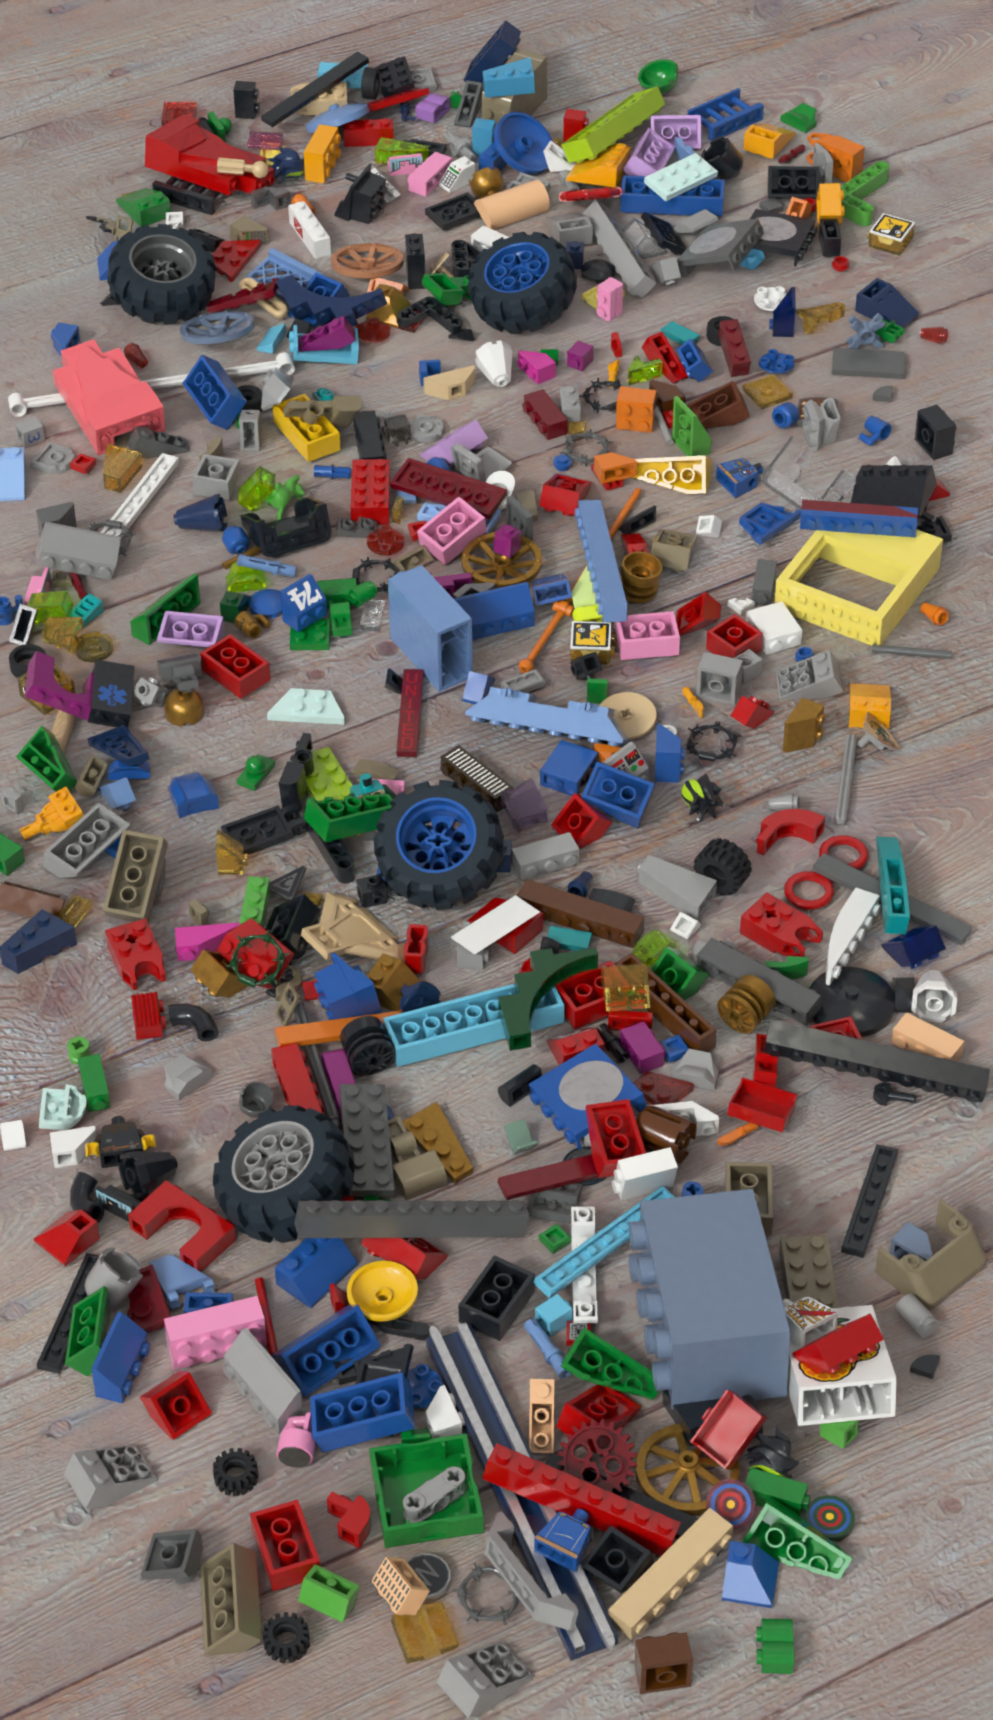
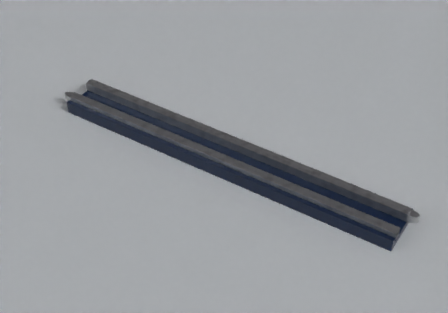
[426,1322,618,1661]

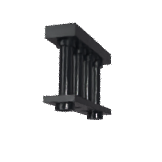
[152,176,232,215]

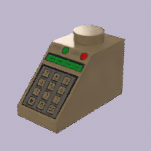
[229,216,270,245]

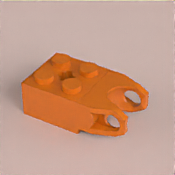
[806,132,865,182]

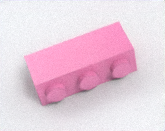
[407,152,452,197]

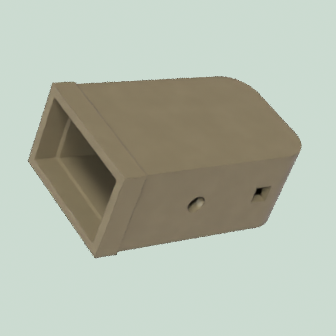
[482,48,547,124]

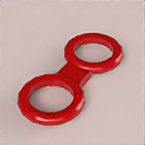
[784,835,869,910]

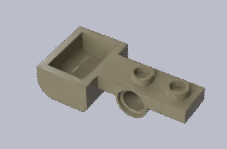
[283,396,362,428]
[388,1116,447,1201]

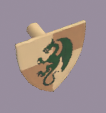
[426,252,454,277]

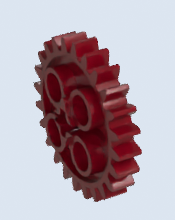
[557,1419,638,1493]

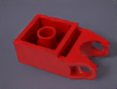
[740,892,823,957]
[105,918,166,991]

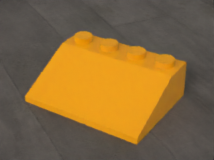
[566,143,631,187]

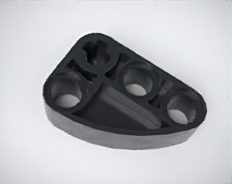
[451,240,480,277]

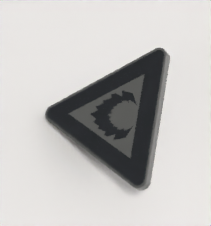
[270,866,306,900]

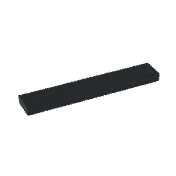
[841,1144,899,1258]
[37,1253,99,1374]

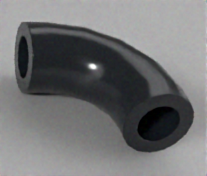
[168,1003,219,1042]
[70,1172,104,1224]

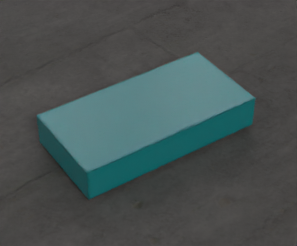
[661,321,700,345]
[547,926,592,951]

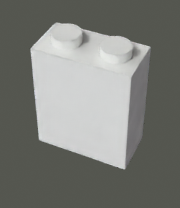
[746,601,802,655]
[612,1147,678,1201]

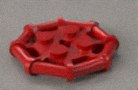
[559,187,623,202]

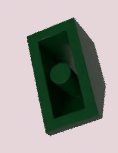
[220,591,251,623]

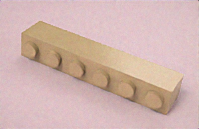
[608,1508,733,1640]

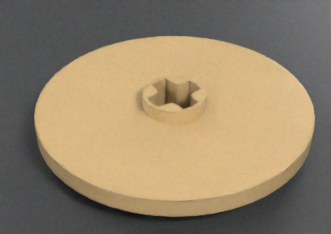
[599,692,657,740]

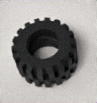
[693,838,752,896]

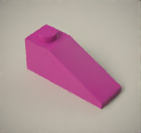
[175,922,239,961]

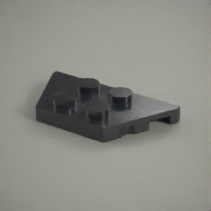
[355,1344,414,1437]

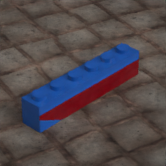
[800,499,918,538]

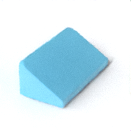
[257,323,286,354]

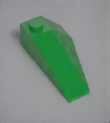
[560,1328,658,1400]
[743,1497,853,1580]

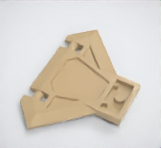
[301,892,404,962]

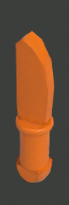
[717,1122,759,1146]

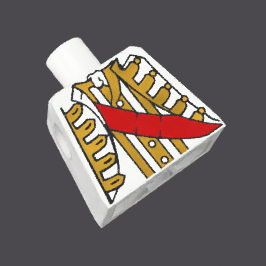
[783,1297,838,1348]

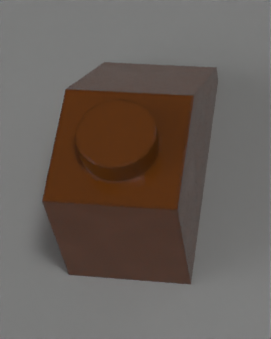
[649,380,686,415]

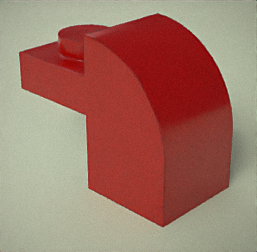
[327,1492,371,1549]

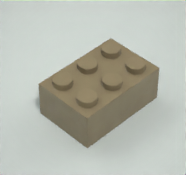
[724,1162,773,1235]

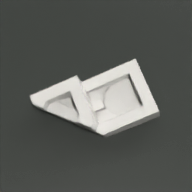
[166,212,183,230]

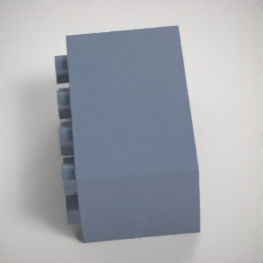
[628,1189,790,1410]

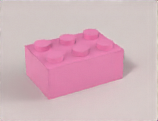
[417,497,487,565]
[615,611,680,660]

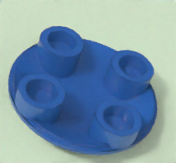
[758,349,794,373]
[249,589,282,618]
[407,1364,443,1409]

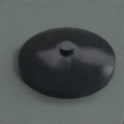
[809,967,895,1037]

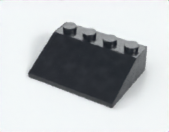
[851,465,937,518]

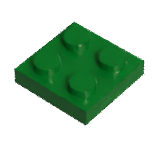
[290,618,330,650]

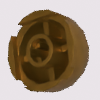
[469,167,504,198]
[164,689,204,726]

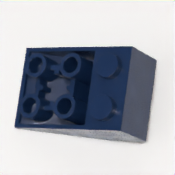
[855,278,919,328]

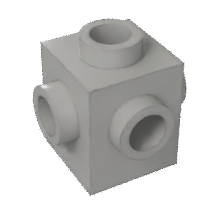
[133,677,169,708]

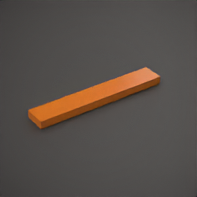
[274,1011,401,1046]

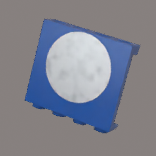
[529,1044,647,1150]

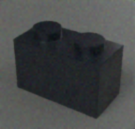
[233,81,260,119]
[819,219,841,257]

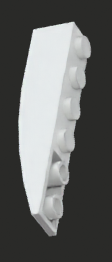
[826,888,881,986]

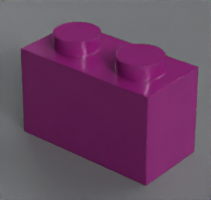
[620,1021,666,1075]

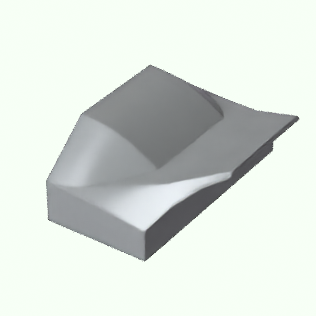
[670,1049,719,1091]
[164,1053,213,1101]

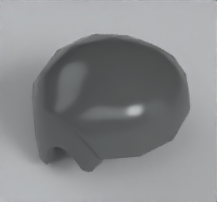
[239,1082,274,1118]

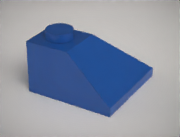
[722,1541,779,1608]

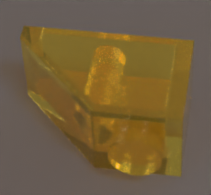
[216,830,248,875]

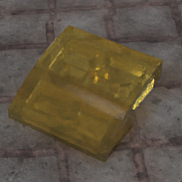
[391,1602,459,1663]

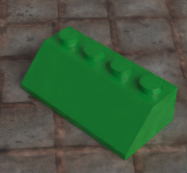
[130,573,201,645]

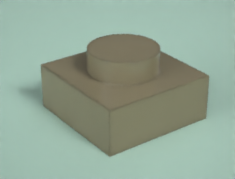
[188,899,209,926]

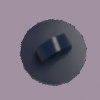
[400,981,441,1013]

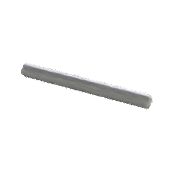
[835,734,857,825]

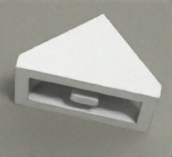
[543,140,576,172]

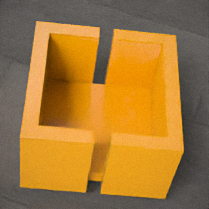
[816,183,844,230]

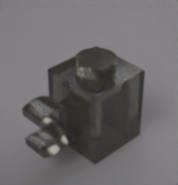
[382,414,411,447]

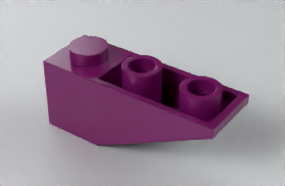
[298,316,356,352]

